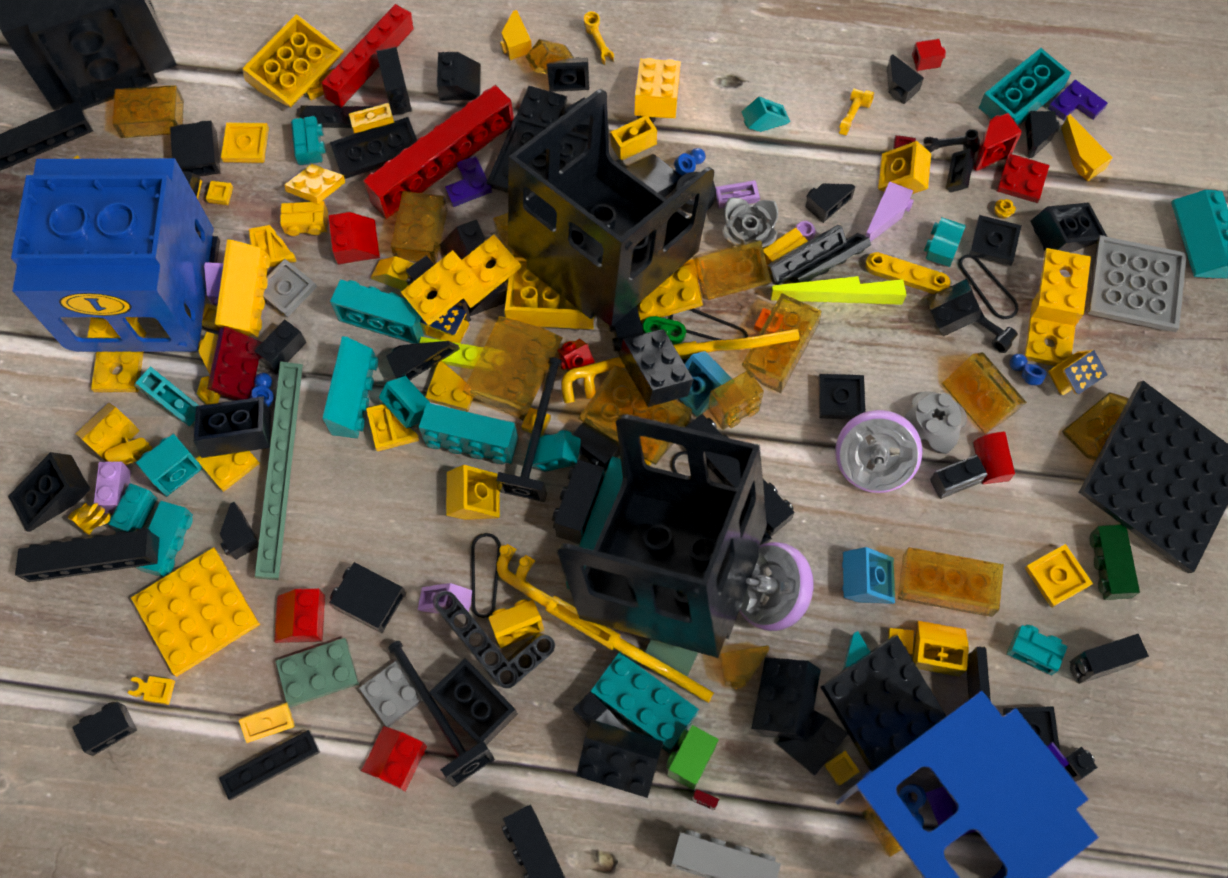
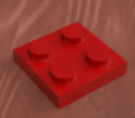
[997,153,1050,204]

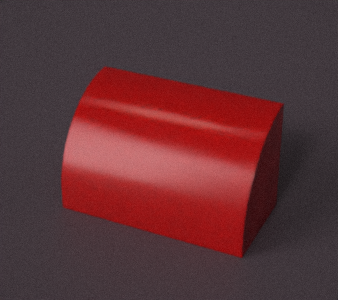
[973,431,1015,485]

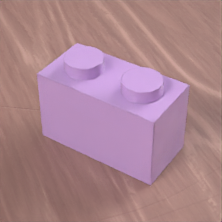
[94,461,131,514]

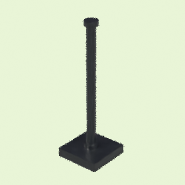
[496,357,562,502]
[388,641,495,787]

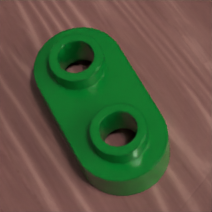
[643,316,686,345]

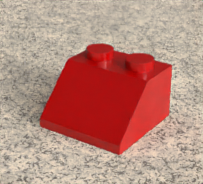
[973,113,1022,171]
[328,212,380,265]
[274,588,325,643]
[361,726,428,792]

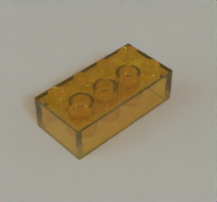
[898,547,1004,617]

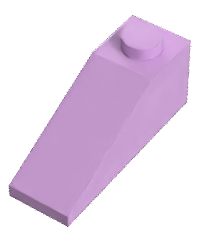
[866,182,914,242]

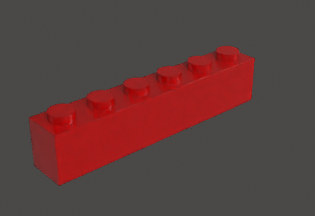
[321,4,414,108]

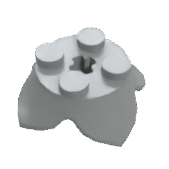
[723,198,778,252]
[904,391,967,454]

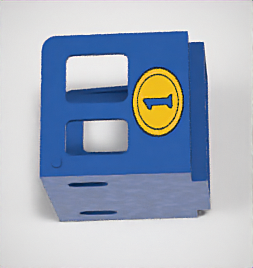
[11,158,214,352]

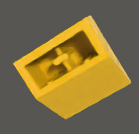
[913,621,969,677]

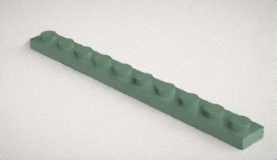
[255,361,303,580]

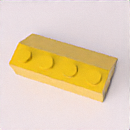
[215,239,270,338]

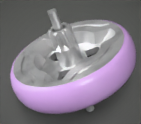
[835,410,923,493]
[739,542,814,631]

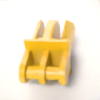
[105,437,153,466]
[68,503,111,535]

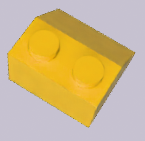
[878,141,931,194]
[75,403,140,462]
[446,465,500,520]
[488,599,545,649]

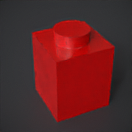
[912,39,946,71]

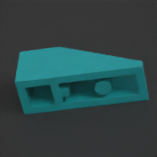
[134,366,199,427]

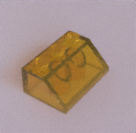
[941,352,1027,434]
[1062,392,1129,461]

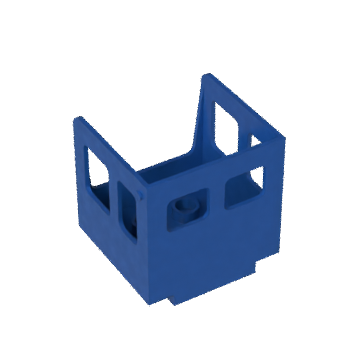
[835,691,1099,878]

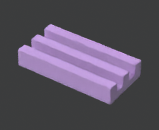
[715,180,760,209]

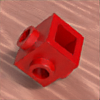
[557,338,595,371]

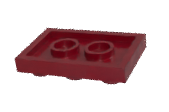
[207,326,262,400]

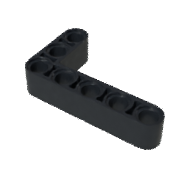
[433,590,555,689]

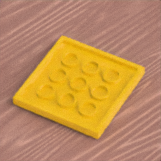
[131,547,260,677]

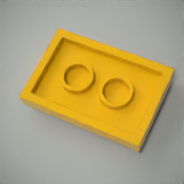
[637,264,703,323]

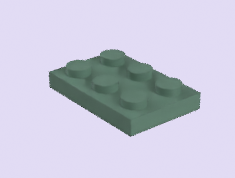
[276,638,359,708]

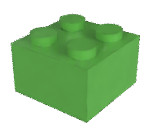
[666,725,719,791]

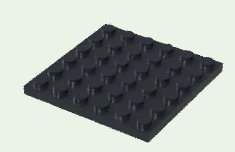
[1078,381,1228,573]

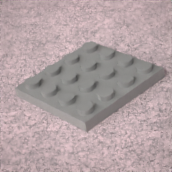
[1088,236,1187,332]

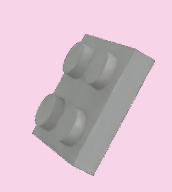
[263,259,317,318]
[359,660,423,727]

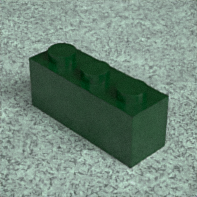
[1089,524,1140,600]

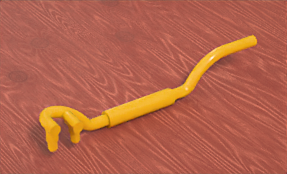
[561,329,799,403]
[496,544,714,703]

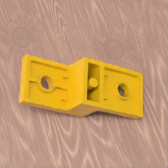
[401,235,522,326]
[1024,248,1091,366]
[88,317,146,392]

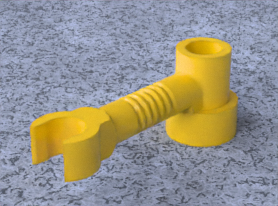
[584,11,614,65]
[839,88,874,136]

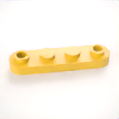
[865,252,951,294]

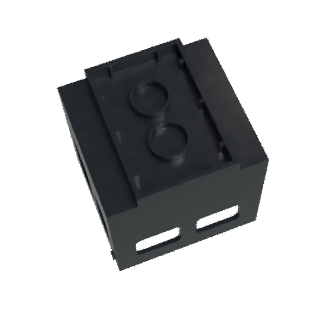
[0,0,177,110]
[508,89,715,327]
[557,414,767,658]

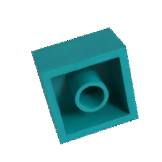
[136,433,203,497]

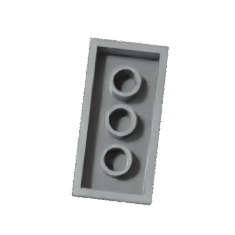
[671,830,781,878]

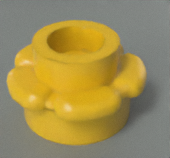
[994,199,1016,219]

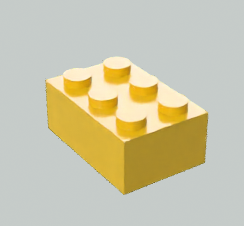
[634,58,681,119]

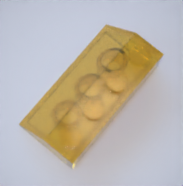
[742,293,822,393]

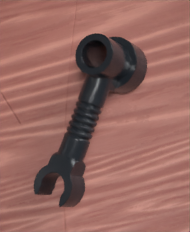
[924,129,980,152]
[974,317,1018,353]

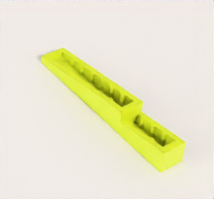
[770,276,907,305]

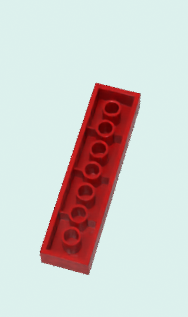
[363,85,514,219]

